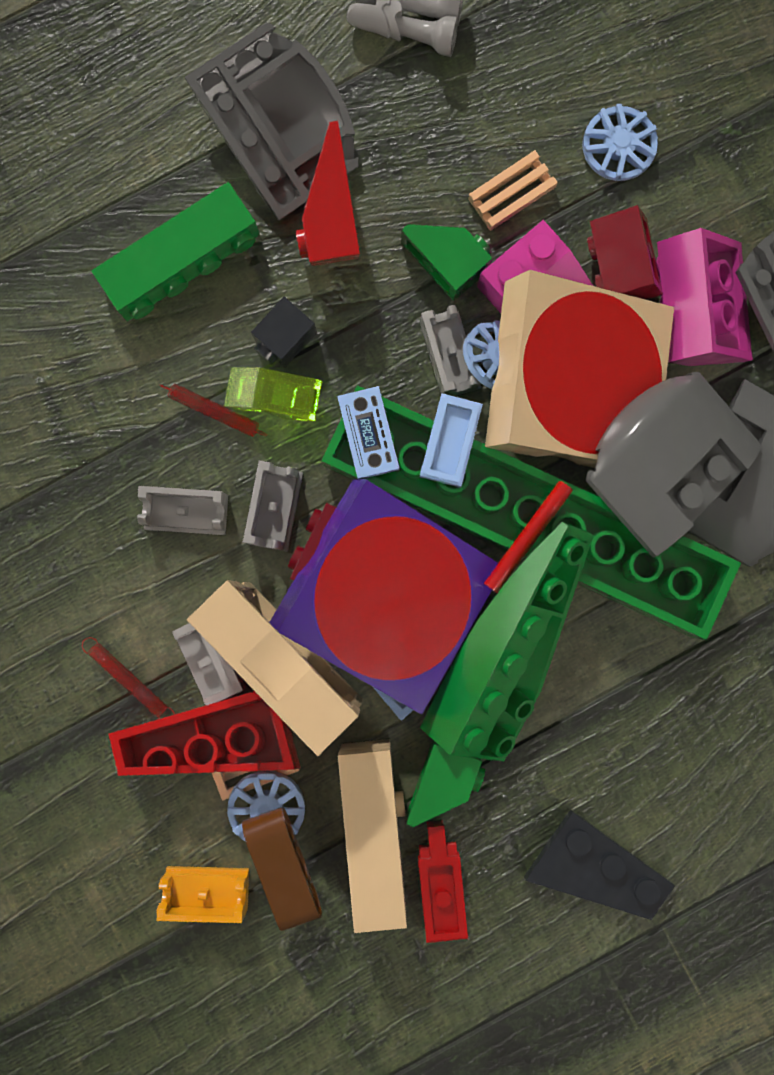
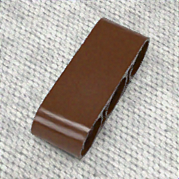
[242,807,322,931]

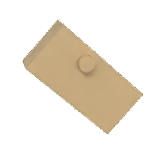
[338,739,407,933]

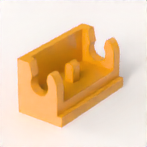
[157,866,249,923]

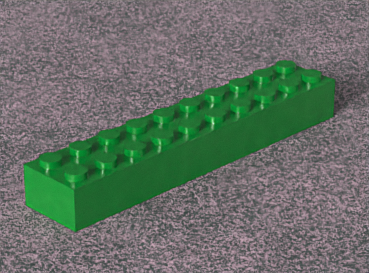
[321,385,741,640]

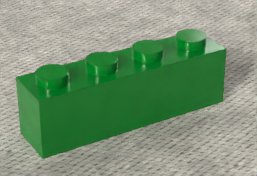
[91,181,260,322]

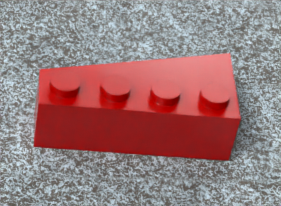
[109,691,301,776]

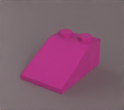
[477,220,593,314]

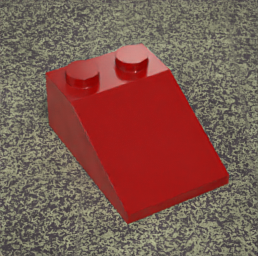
[296,121,360,266]

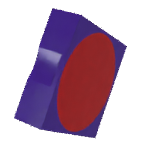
[269,479,498,715]

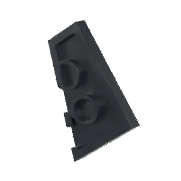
[524,809,675,920]

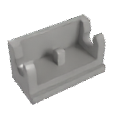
[420,305,481,396]
[243,461,303,552]
[137,486,229,535]
[172,623,248,705]

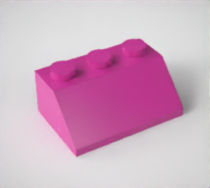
[656,228,753,366]

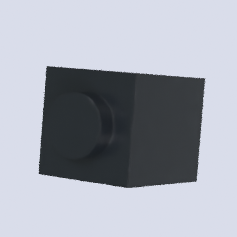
[251,296,317,368]

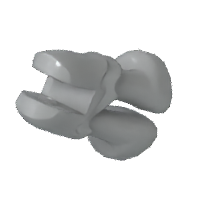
[346,0,463,57]

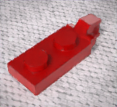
[418,820,468,943]

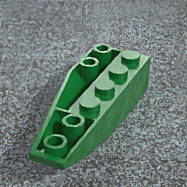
[420,522,594,762]

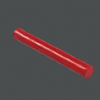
[483,481,573,593]

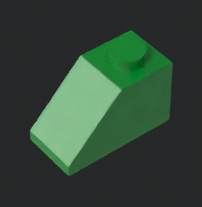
[401,224,493,301]
[405,739,486,827]

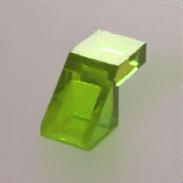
[224,367,322,421]

